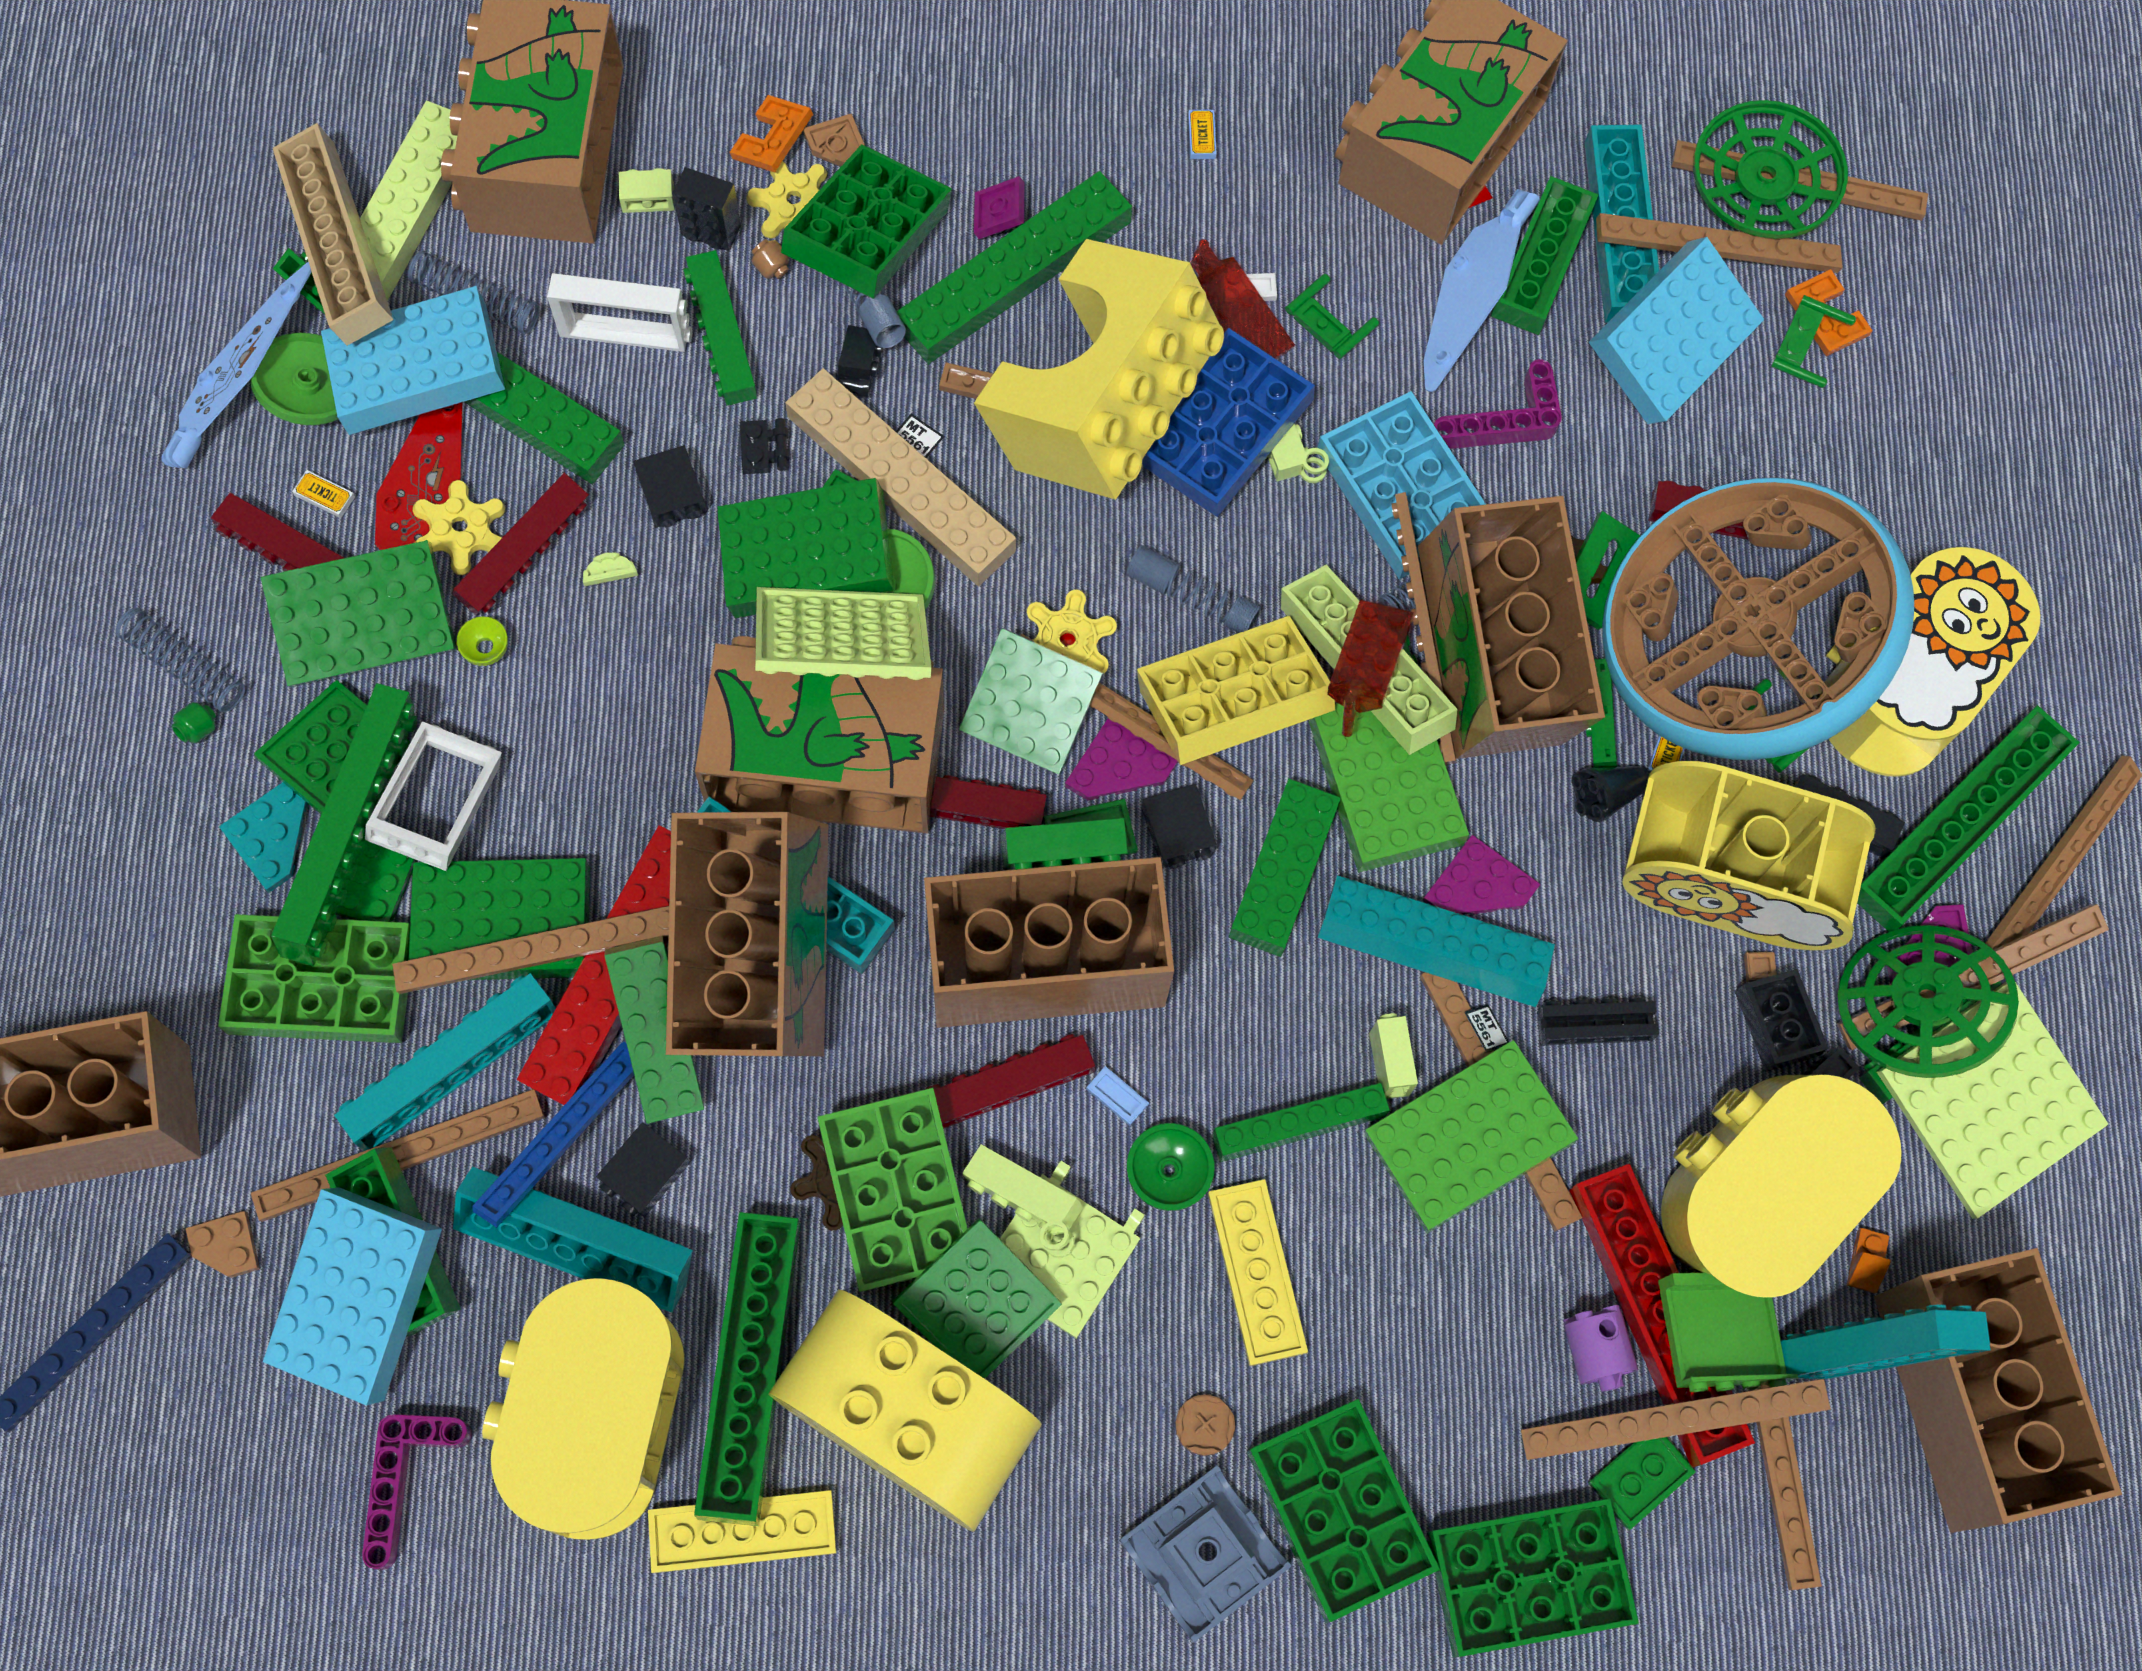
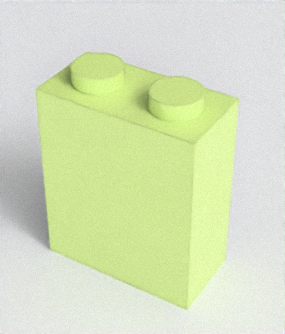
[1369,1013,1418,1099]

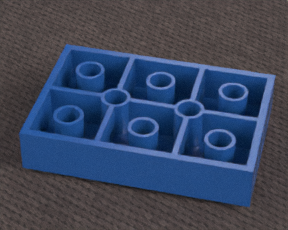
[1142,328,1315,517]

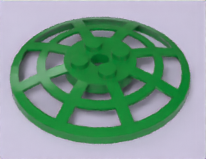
[1693,100,1848,239]
[1838,925,2019,1078]

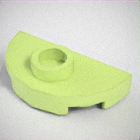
[583,553,638,586]

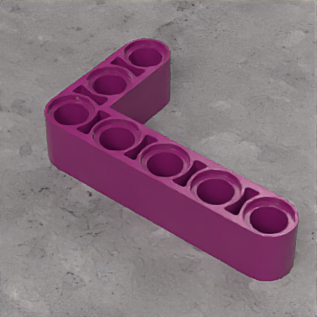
[1434,359,1562,449]
[362,1414,472,1570]

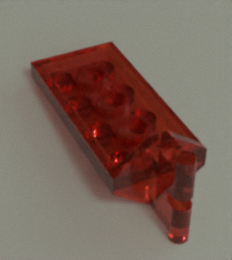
[1190,239,1295,359]
[1327,600,1414,737]

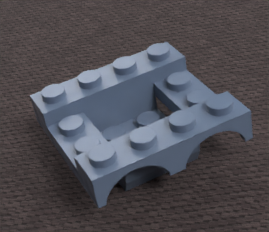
[1119,1465,1292,1643]

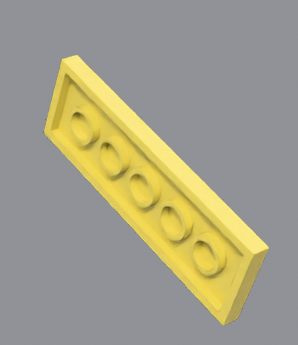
[1208,1179,1308,1367]
[648,1490,837,1573]

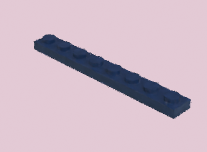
[0,1233,191,1433]

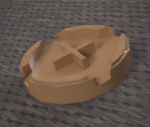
[1175,1394,1235,1456]

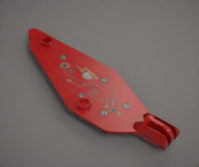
[375,402,462,550]

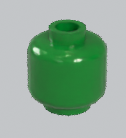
[171,702,216,744]

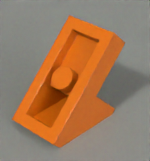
[1847,1228,1891,1293]

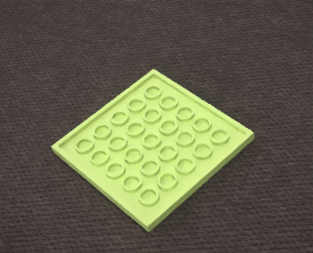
[755,587,931,680]
[1877,982,2108,1219]

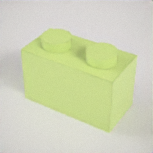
[619,168,675,213]

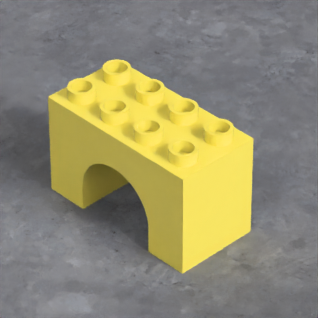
[974,239,1224,500]

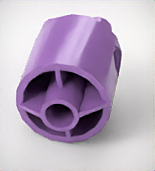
[1563,1305,1639,1392]

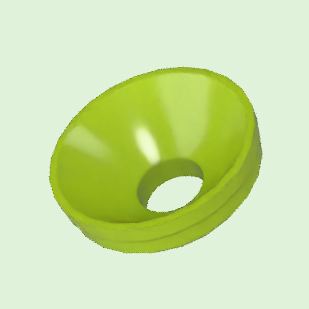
[457,617,508,666]

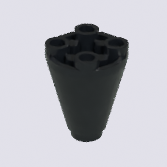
[1571,766,1650,822]

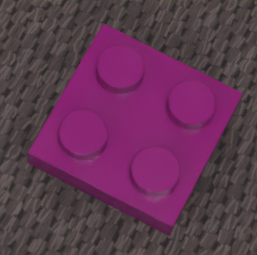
[974,176,1025,239]

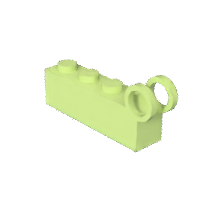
[1267,424,1329,483]
[962,1144,1083,1258]

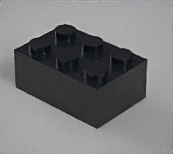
[673,167,741,251]
[1735,969,1829,1072]

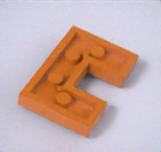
[730,95,813,172]
[1785,269,1873,356]

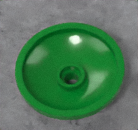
[1126,1123,1214,1211]

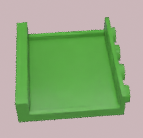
[1658,1273,1798,1392]

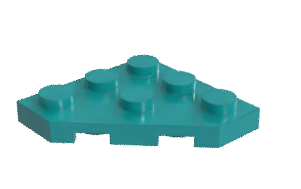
[219,782,308,893]

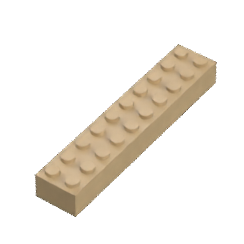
[273,123,393,346]
[785,368,1016,587]

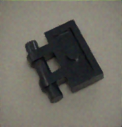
[740,418,790,474]

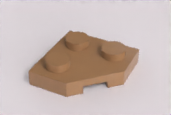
[803,114,864,167]
[186,1211,260,1278]

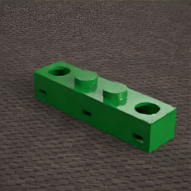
[1586,658,1617,768]

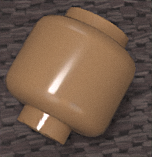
[751,239,790,279]

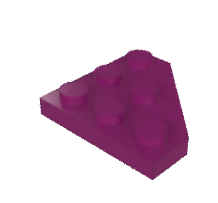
[1065,718,1178,801]
[1422,835,1541,914]
[1887,904,1973,985]

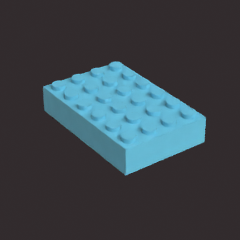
[1589,237,1764,424]
[321,286,505,435]
[1317,391,1486,579]
[263,1188,442,1406]

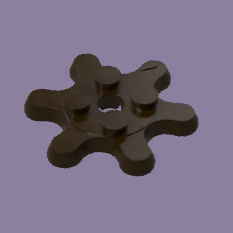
[790,1135,843,1231]

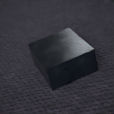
[633,445,707,528]
[1141,784,1217,869]
[596,1122,690,1218]

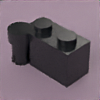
[837,325,883,398]

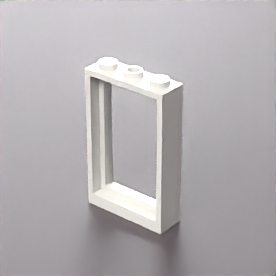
[547,273,692,352]
[365,721,502,871]

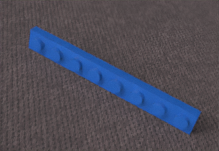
[472,1041,634,1228]

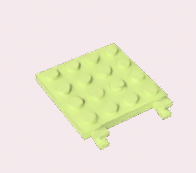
[1000,1161,1145,1339]

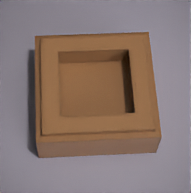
[1744,952,1777,982]

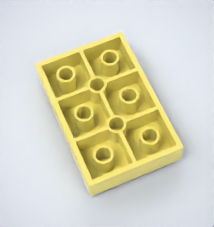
[1137,616,1335,765]

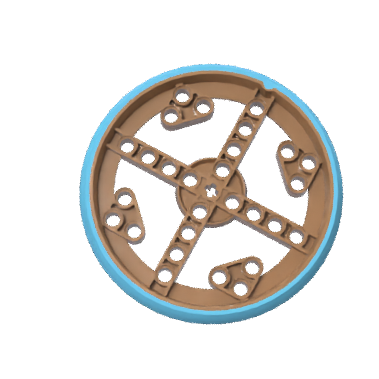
[1602,478,1914,760]

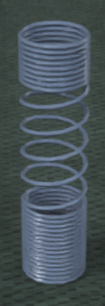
[845,285,906,348]
[1126,545,1261,633]

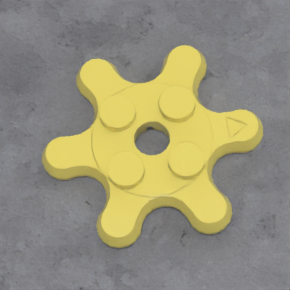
[746,161,827,238]
[413,480,505,575]
[1027,590,1117,673]

